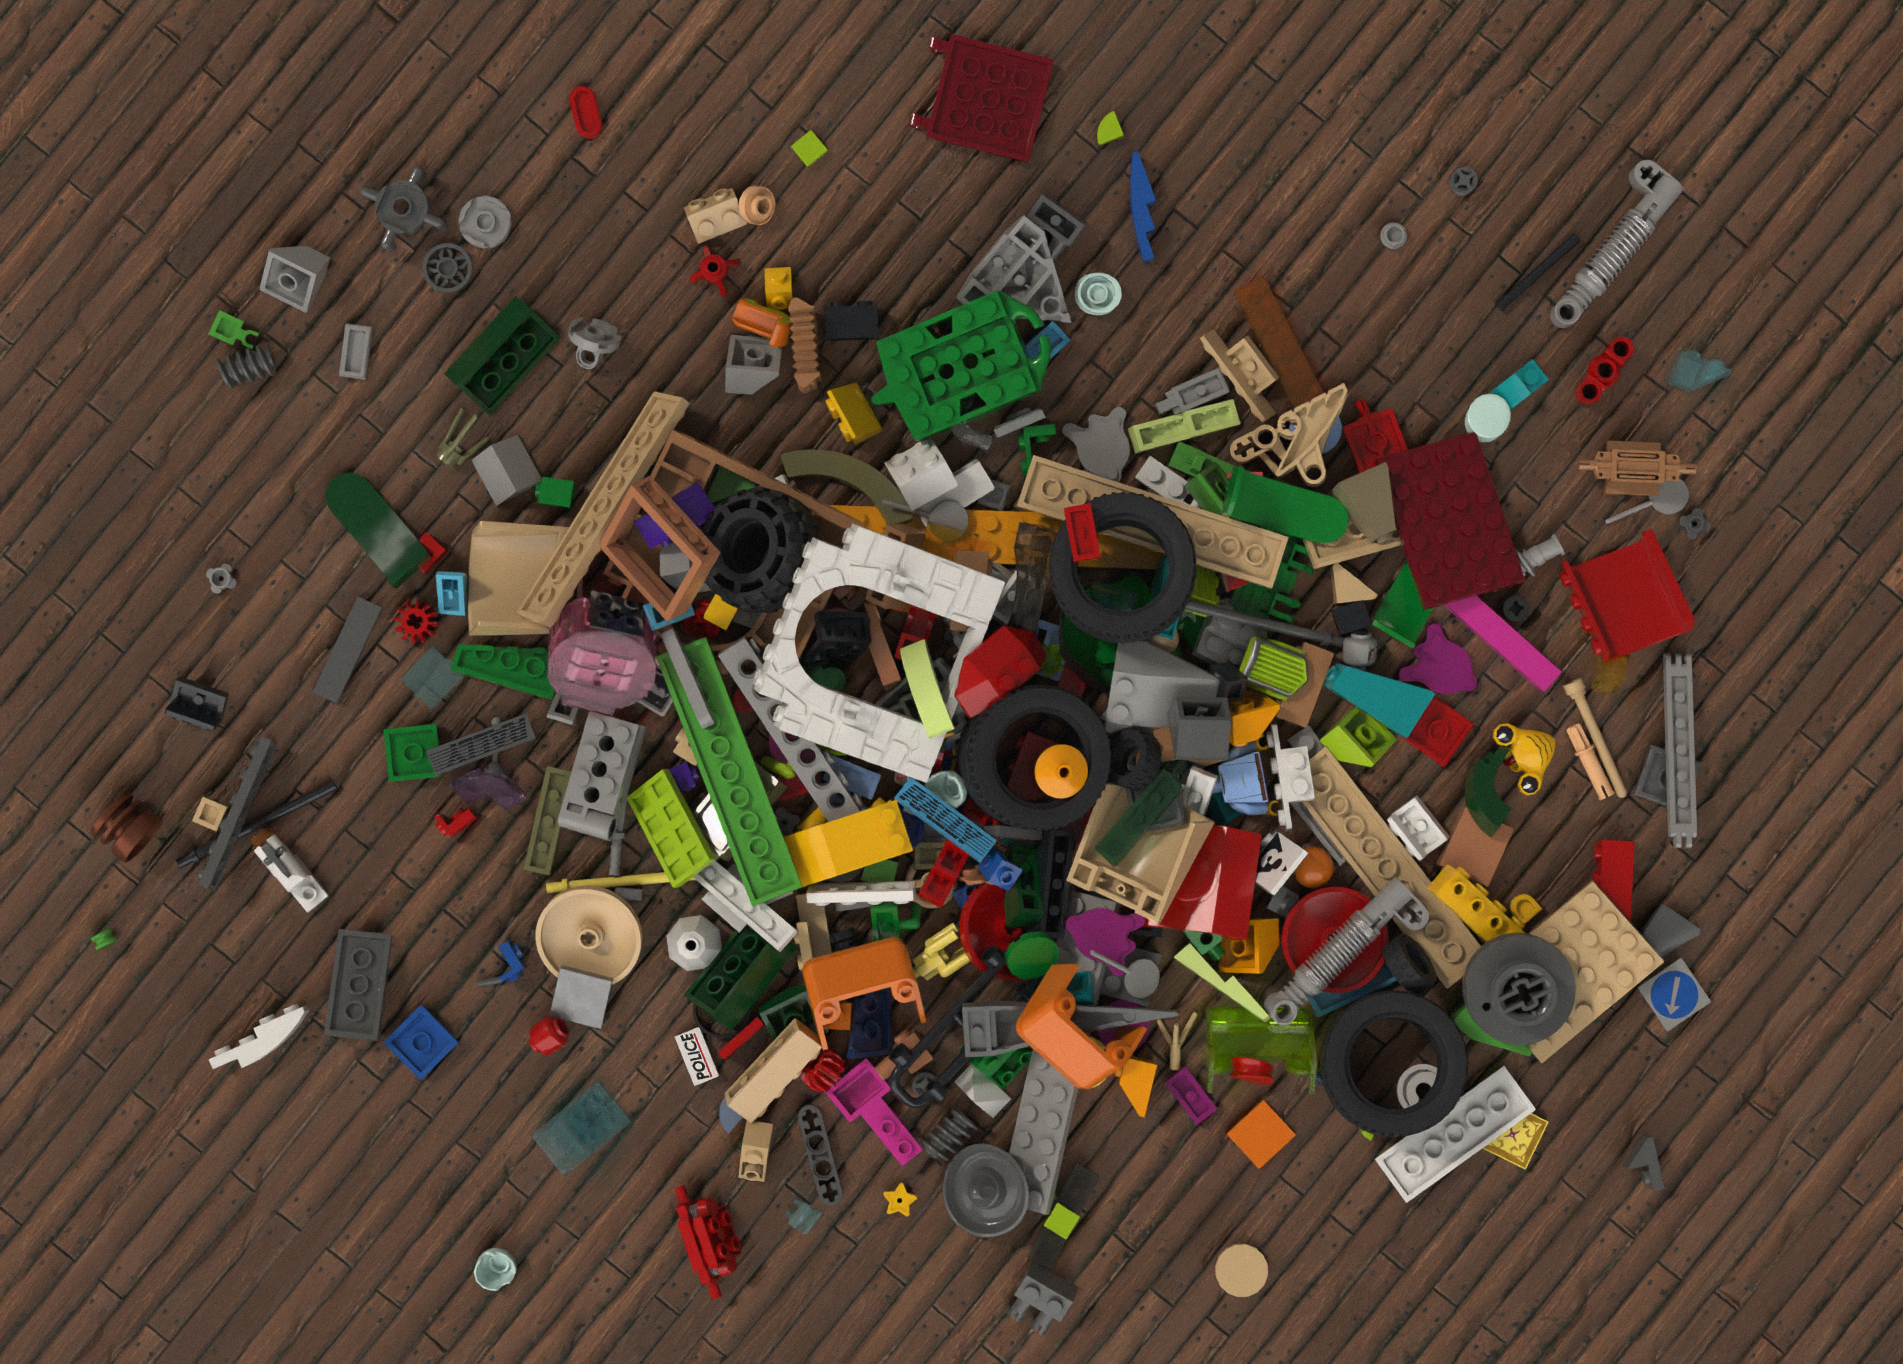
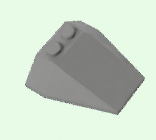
[1104,640,1220,740]

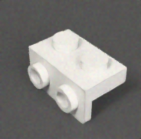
[1387,795,1450,861]

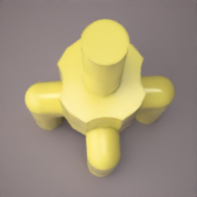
[912,922,971,980]

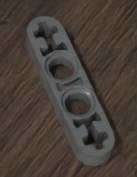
[798,1104,843,1206]

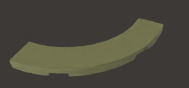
[780,450,914,525]

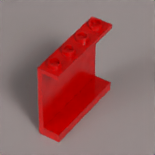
[1559,529,1695,663]

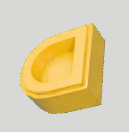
[1509,894,1542,925]

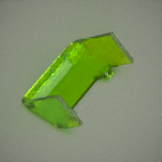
[1205,1006,1317,1094]

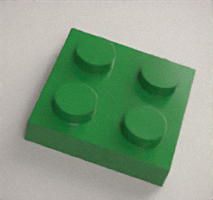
[384,724,443,782]

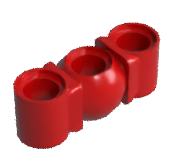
[1574,337,1634,406]

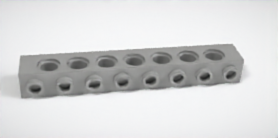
[718,635,865,822]

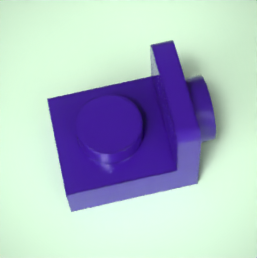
[669,762,700,793]

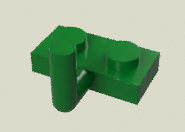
[871,901,921,942]

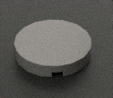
[459,195,512,249]

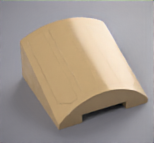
[468,521,584,636]
[1066,781,1215,923]

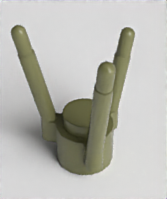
[436,408,490,468]

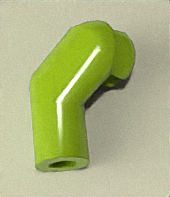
[760,756,796,779]

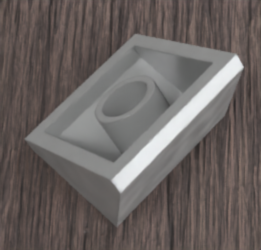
[472,435,542,507]

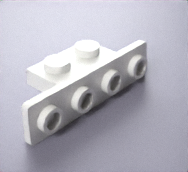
[1266,724,1315,832]

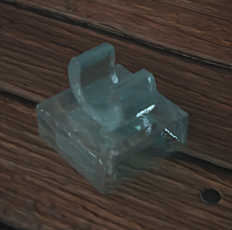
[785,1200,822,1235]

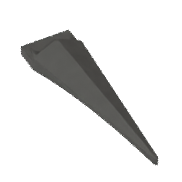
[962,1000,1179,1057]

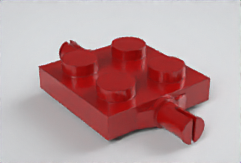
[1342,398,1408,473]

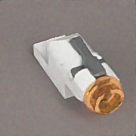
[250,828,330,913]

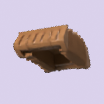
[788,298,822,393]

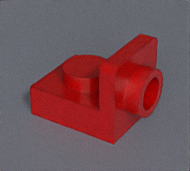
[434,808,479,837]

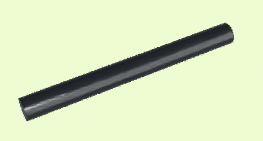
[1495,233,1580,311]

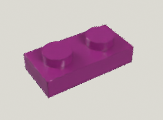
[1164,1066,1217,1125]

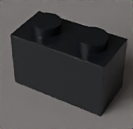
[824,301,879,341]

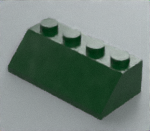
[444,296,561,415]
[683,924,797,1032]

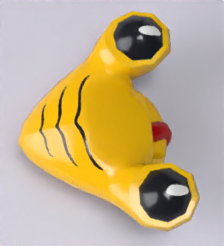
[1493,723,1556,796]

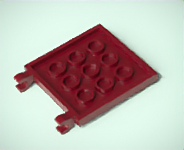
[910,34,1054,163]

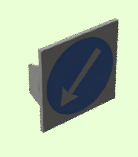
[1637,958,1711,1032]

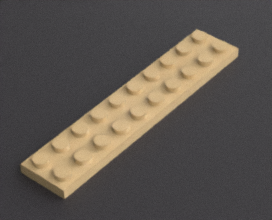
[516,392,690,627]
[1017,455,1289,589]
[1301,747,1481,989]

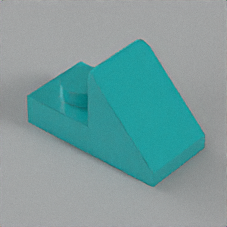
[1490,359,1549,410]

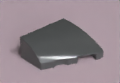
[1640,904,1702,957]

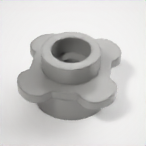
[206,564,237,594]

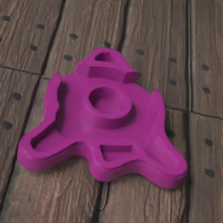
[1399,623,1477,695]
[1065,907,1145,977]

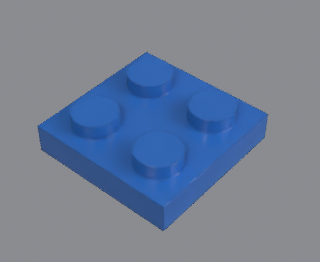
[383,1004,459,1080]

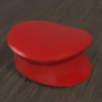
[1230,1057,1274,1086]

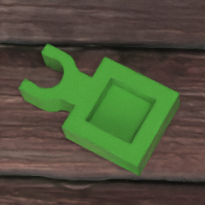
[209,310,259,349]

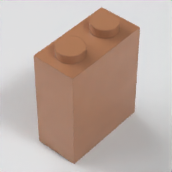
[1436,807,1514,887]

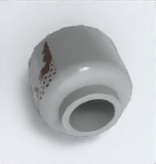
[1342,631,1378,671]

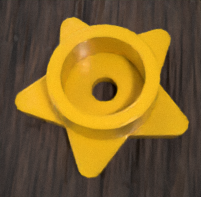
[883,1182,917,1217]

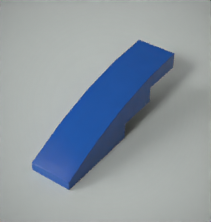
[1129,151,1156,264]

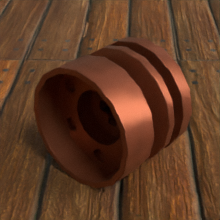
[90,792,163,863]

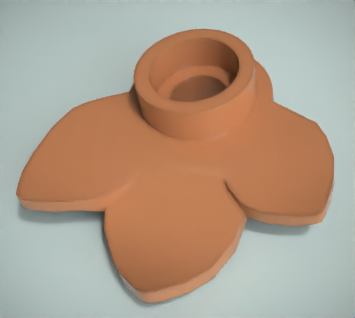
[959,865,994,885]

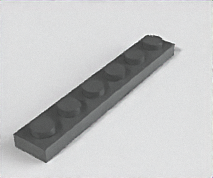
[198,737,278,892]

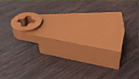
[863,600,901,693]

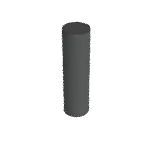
[477,976,502,987]

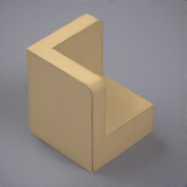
[192,797,229,832]

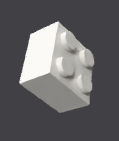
[884,437,958,511]

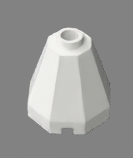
[666,915,722,971]

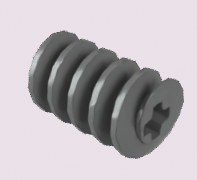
[216,342,276,389]
[920,1109,979,1167]

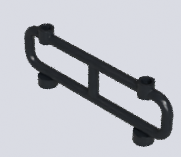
[889,945,1043,1108]

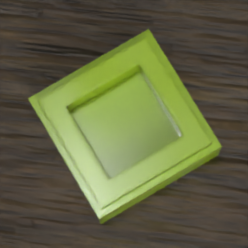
[791,130,828,168]
[1043,1202,1080,1239]

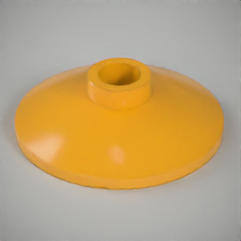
[1035,744,1088,798]

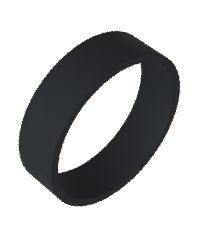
[693,980,752,1038]

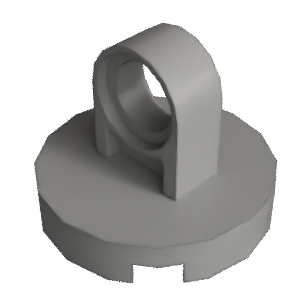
[568,318,622,369]

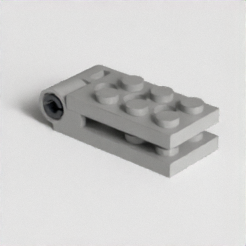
[558,711,647,841]

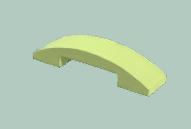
[900,639,955,739]

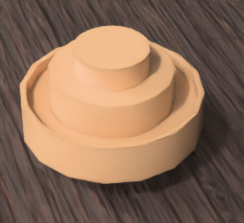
[739,185,776,225]

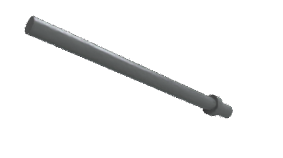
[1185,600,1344,648]

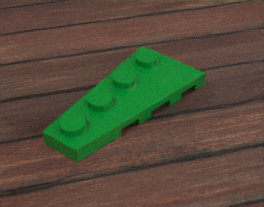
[450,644,568,701]

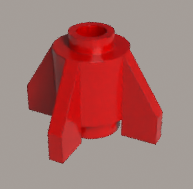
[689,246,741,297]

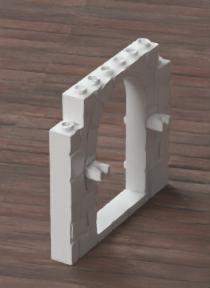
[753,523,1005,783]

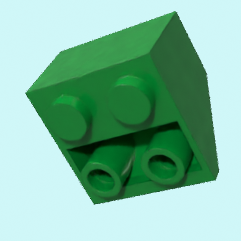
[959,1044,1033,1090]

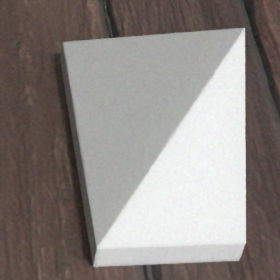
[954,1063,1011,1118]

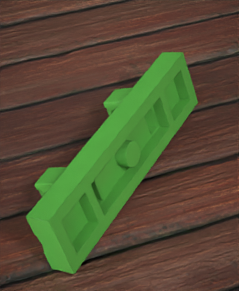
[1168,441,1248,480]

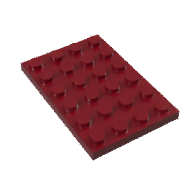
[1375,432,1525,611]

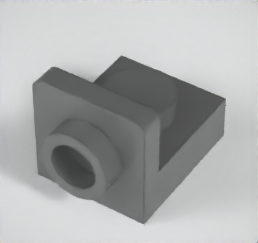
[1264,886,1299,918]

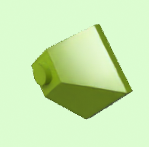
[1319,707,1397,767]

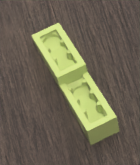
[1127,399,1240,454]
[1174,943,1270,1023]

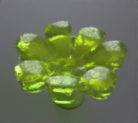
[1037,643,1065,678]

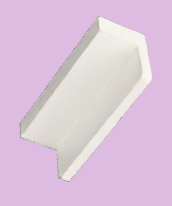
[917,459,995,529]

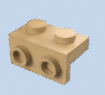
[684,188,747,244]

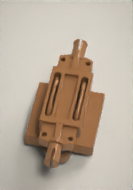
[1577,441,1697,496]

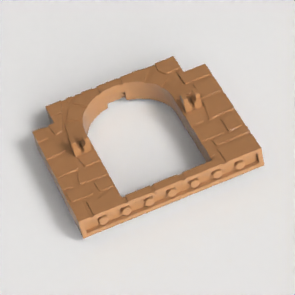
[603,429,866,675]

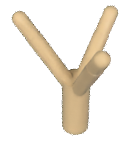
[1157,1012,1198,1070]

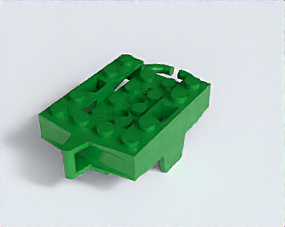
[871,290,1051,441]

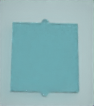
[400,646,464,710]

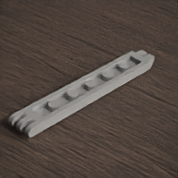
[1663,653,1697,848]

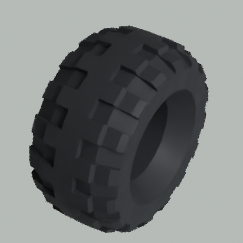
[703,487,823,613]

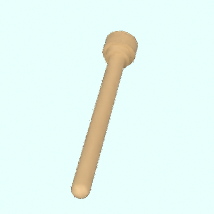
[1563,677,1627,798]

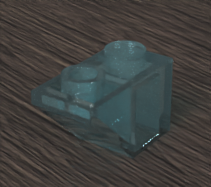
[1666,349,1731,393]

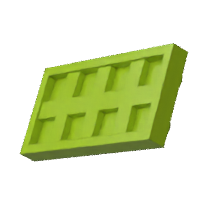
[627,769,716,888]

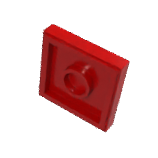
[1400,696,1475,768]

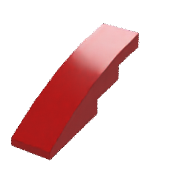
[917,798,989,908]

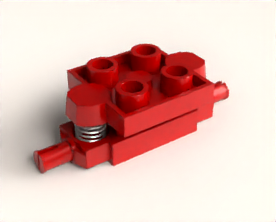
[674,1184,742,1300]

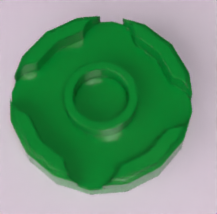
[1006,931,1059,979]

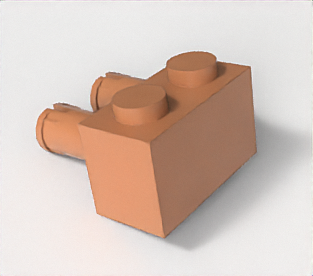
[875,1029,933,1081]

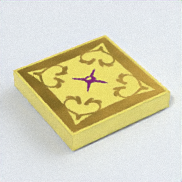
[1483,1113,1548,1170]

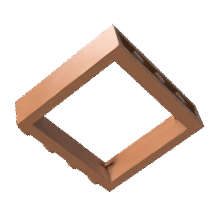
[600,476,721,622]

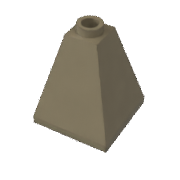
[1328,462,1396,544]

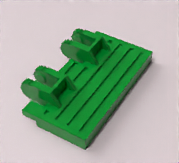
[1229,526,1314,634]

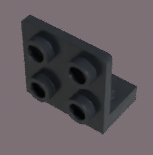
[804,611,872,665]

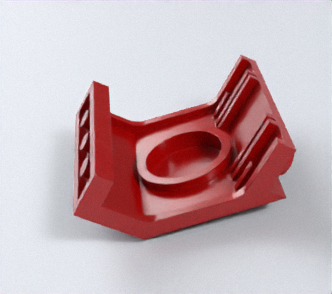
[1134,825,1262,940]

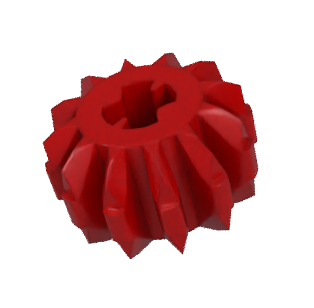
[394,599,440,644]
[801,1047,845,1093]

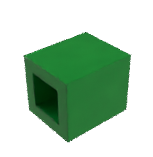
[535,477,576,509]

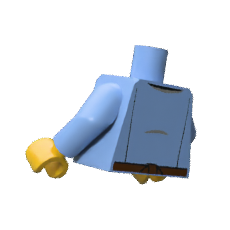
[1212,734,1279,816]

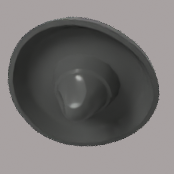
[943,1144,1029,1237]

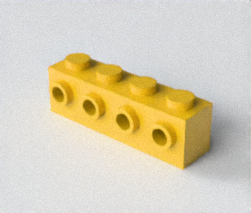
[1427,864,1525,942]

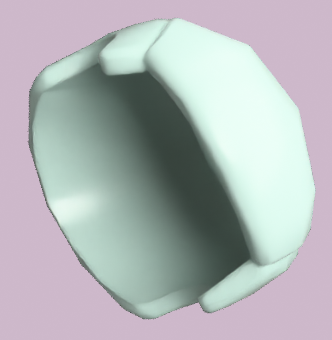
[924,770,967,809]
[474,1248,517,1291]

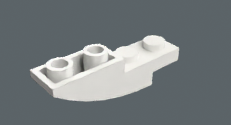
[209,1003,309,1069]

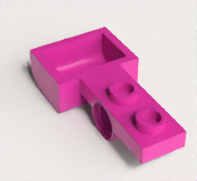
[825,1057,923,1166]

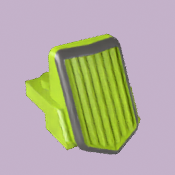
[1239,636,1308,701]

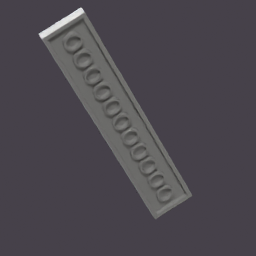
[1009,890,1120,1215]

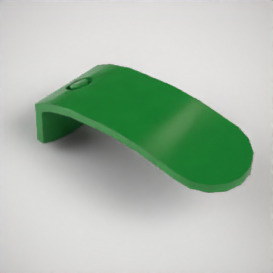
[1221,466,1349,543]
[1371,561,1434,649]

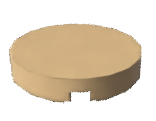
[1215,1243,1268,1297]

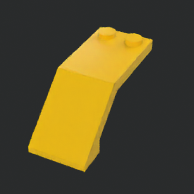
[784,800,913,887]

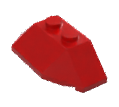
[954,626,1047,718]

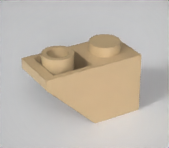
[738,1121,773,1182]

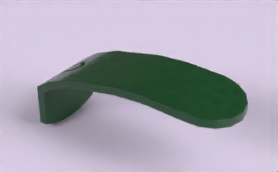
[325,472,433,589]

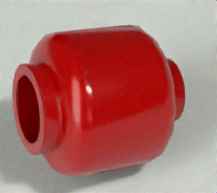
[529,1016,569,1056]

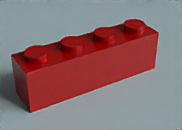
[1592,839,1634,922]

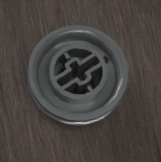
[1462,933,1576,1045]

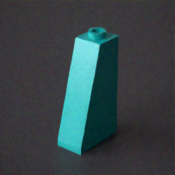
[1323,663,1435,738]

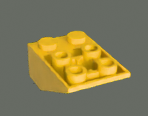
[825,382,882,446]

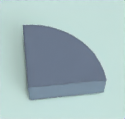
[719,1098,743,1134]

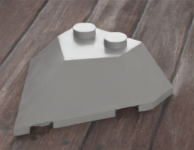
[956,215,1071,323]

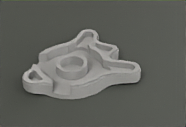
[1062,407,1130,482]

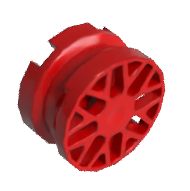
[684,599,721,641]

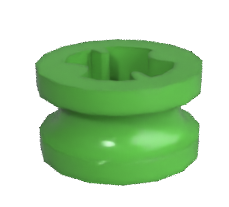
[91,928,118,951]

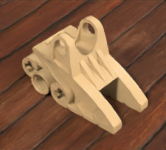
[1230,383,1348,487]

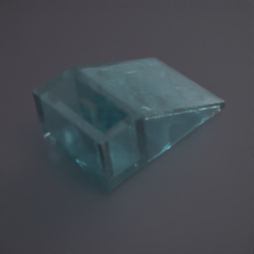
[531,1081,631,1177]

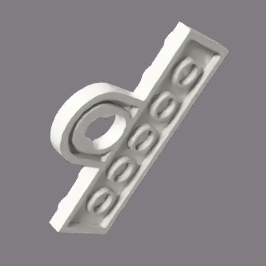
[1375,1064,1536,1203]

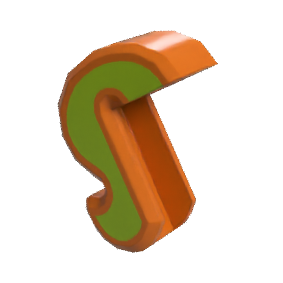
[732,298,793,348]

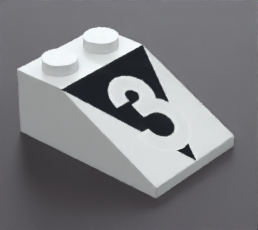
[1255,832,1308,895]

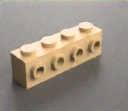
[724,1018,822,1123]

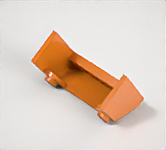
[802,937,926,1050]
[1016,964,1147,1089]

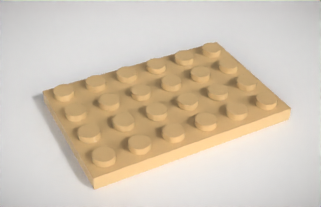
[1487,880,1664,1063]

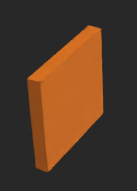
[1226,1100,1296,1169]

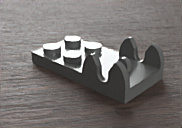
[324,929,393,1041]

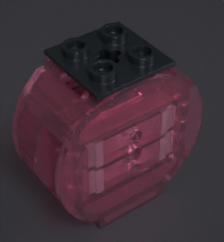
[547,591,656,715]

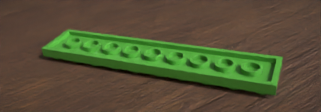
[656,637,803,907]

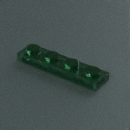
[1094,769,1186,867]

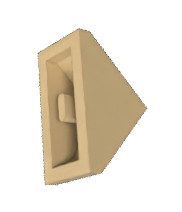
[1330,563,1377,604]

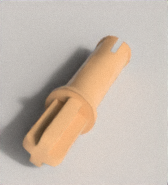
[1566,723,1615,800]

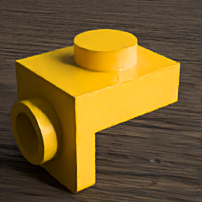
[765,267,793,310]

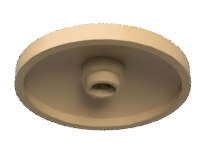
[536,885,643,985]

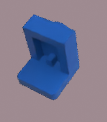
[977,846,1022,891]
[498,940,527,983]

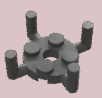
[360,166,448,253]

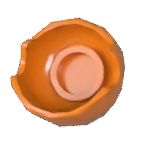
[1294,846,1334,890]

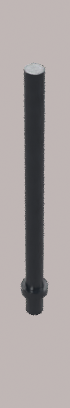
[176,780,338,869]

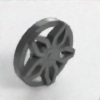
[422,243,473,293]

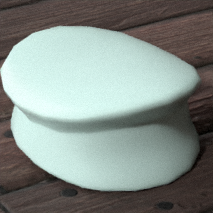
[1074,273,1122,315]
[1465,394,1511,442]

